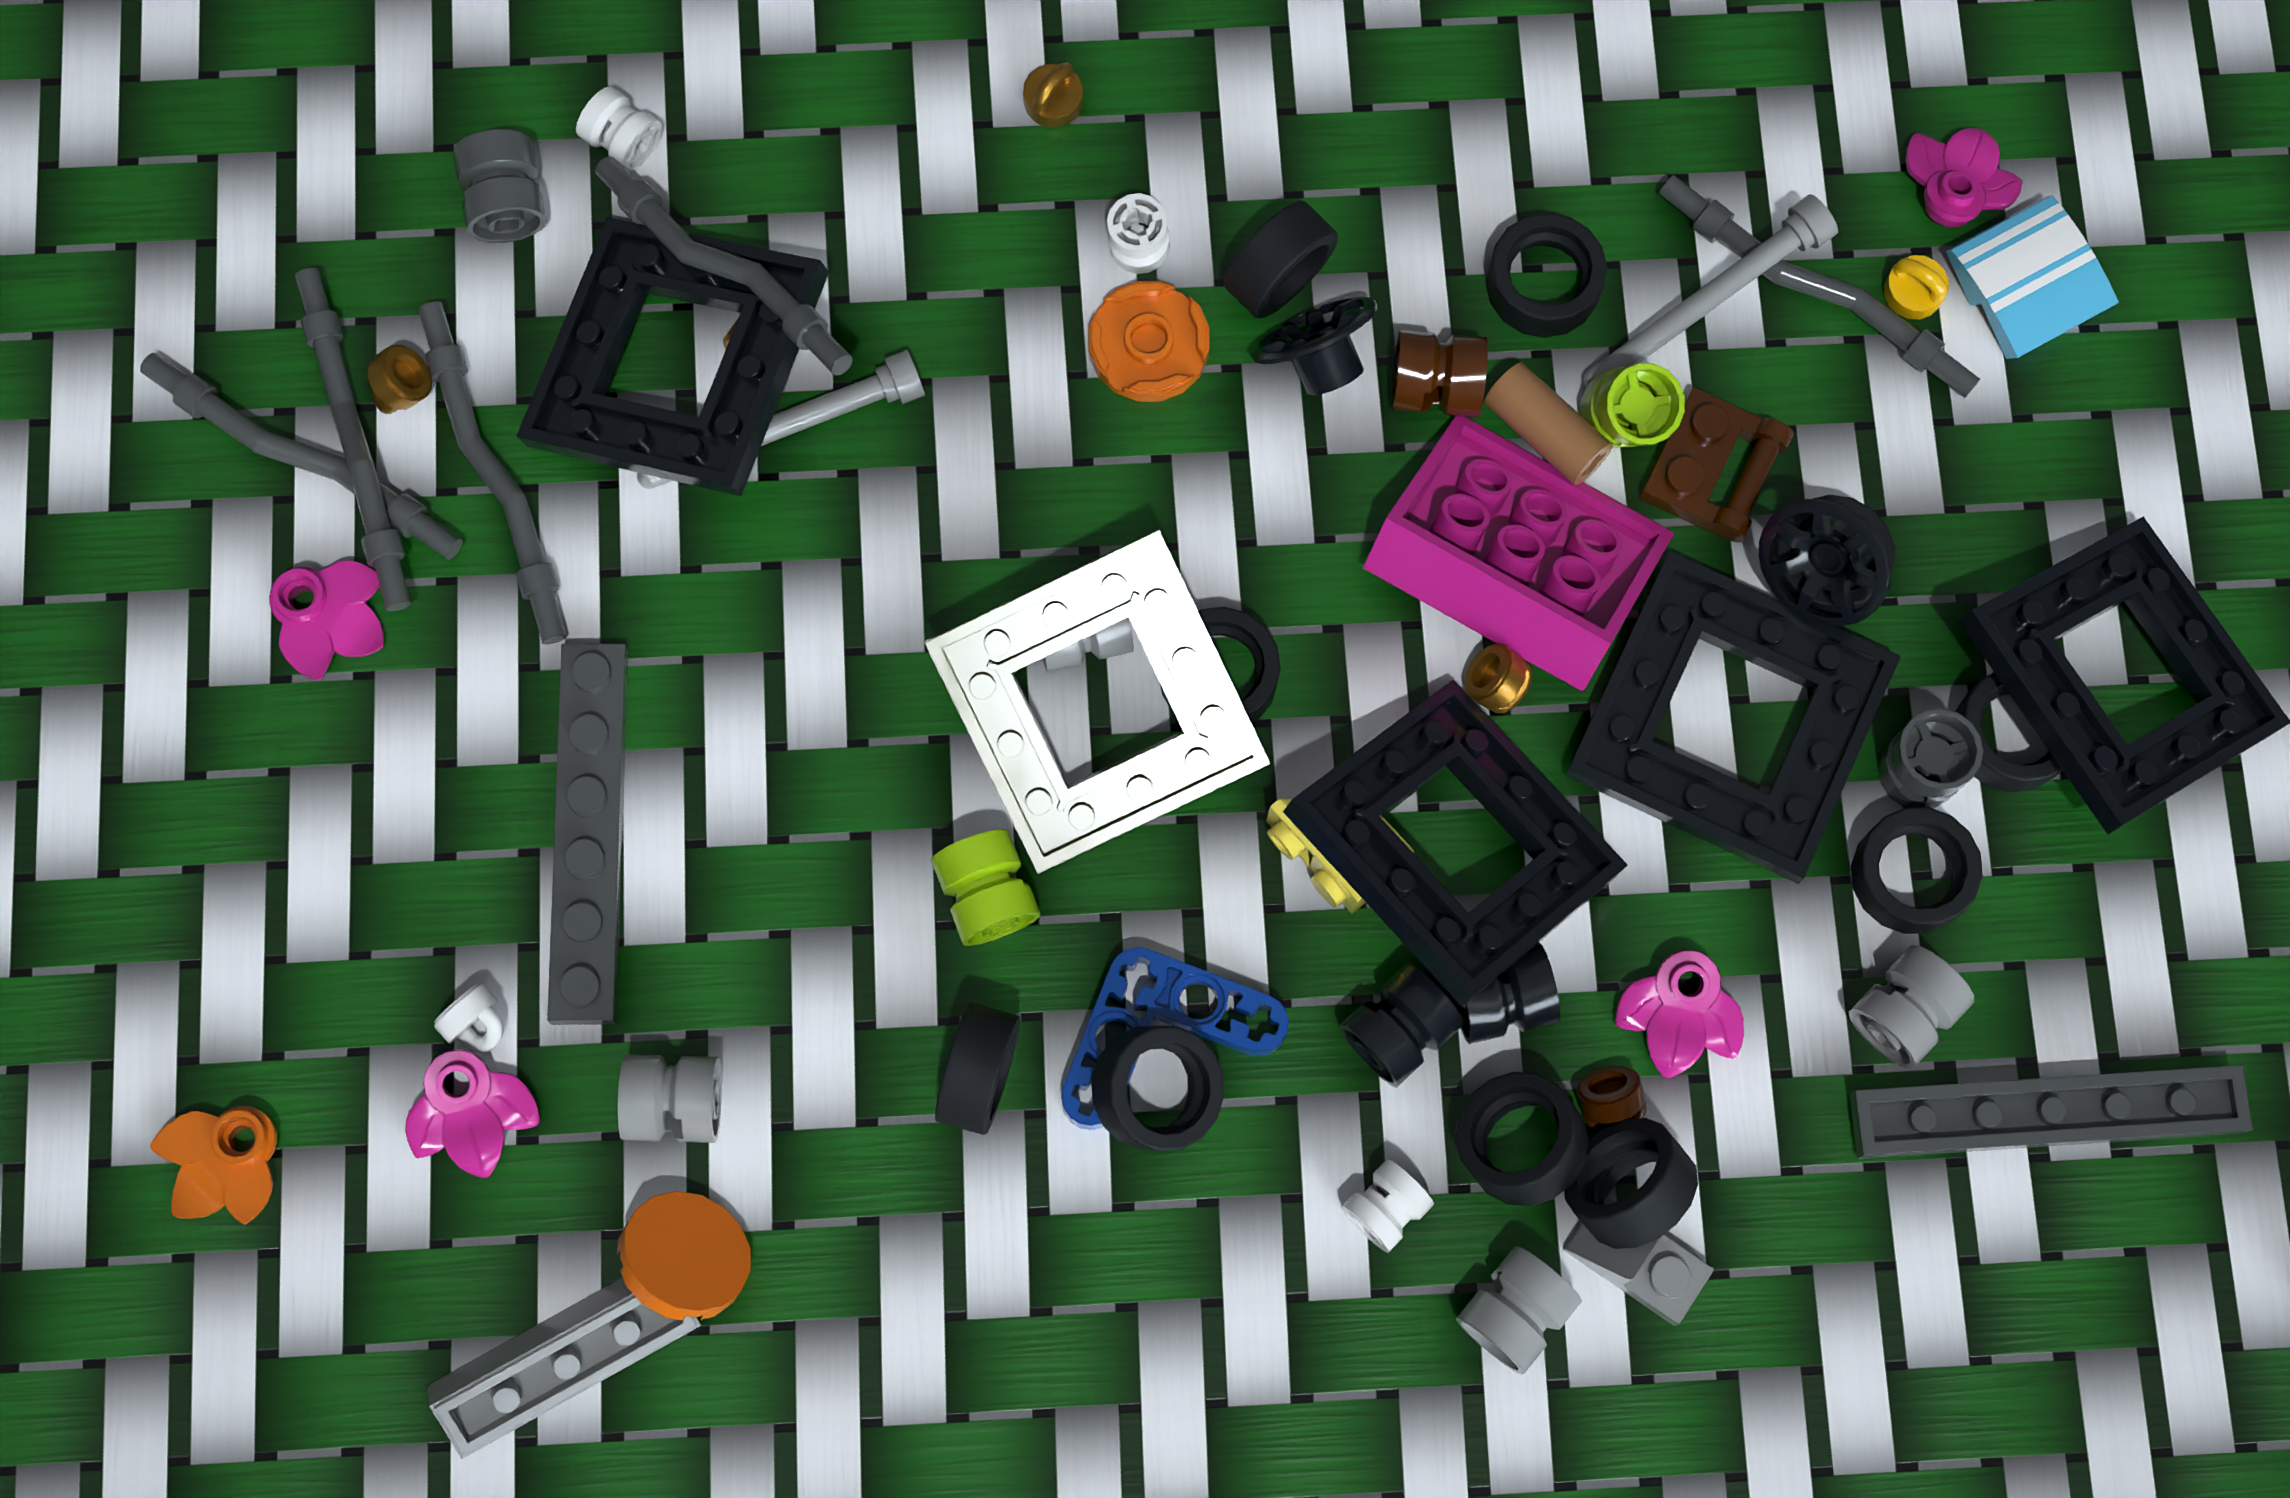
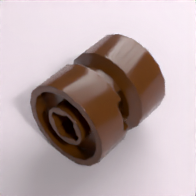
[1391,330,1488,418]

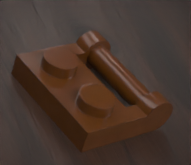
[1639,387,1794,543]

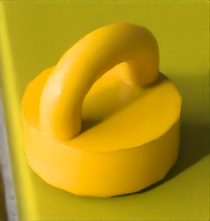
[1884,255,1949,320]

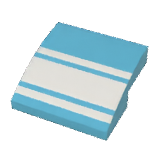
[1946,195,2119,359]

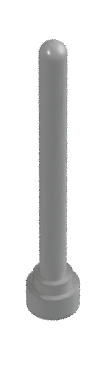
[1583,194,1838,387]
[637,349,925,489]

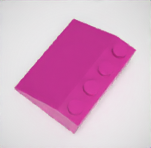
[1363,416,1674,692]

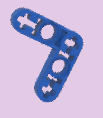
[1061,947,1289,1130]

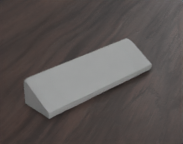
[427,1277,701,1459]

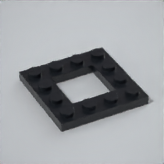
[516,217,829,496]
[1959,516,2290,835]
[1565,551,1901,884]
[1283,680,1628,1007]

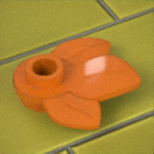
[150,1106,277,1225]

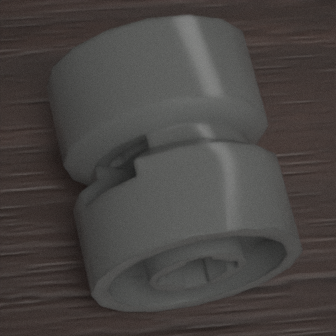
[453,129,547,243]
[1878,708,1984,809]

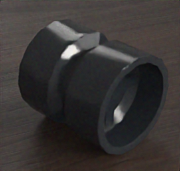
[1452,942,1560,1044]
[1339,963,1464,1088]

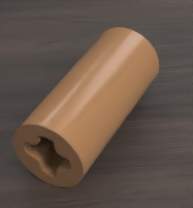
[1484,362,1613,486]

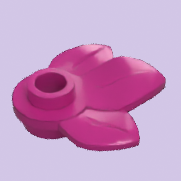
[1905,128,2023,227]
[269,560,384,681]
[1615,950,1744,1078]
[405,1049,540,1178]

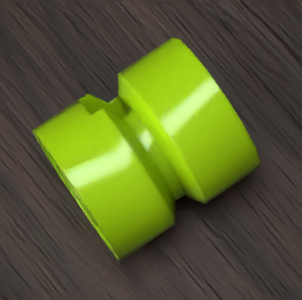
[1581,363,1685,448]
[931,829,1040,946]

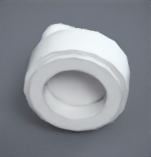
[434,983,503,1052]

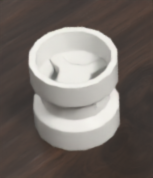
[576,86,663,172]
[1107,193,1170,274]
[1341,1159,1434,1253]

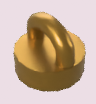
[1023,62,1083,128]
[367,345,432,414]
[1464,643,1533,713]

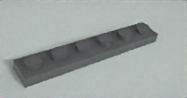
[547,644,629,1025]
[1849,1065,2253,1159]

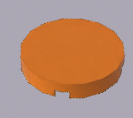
[1089,281,1209,402]
[617,1191,751,1321]

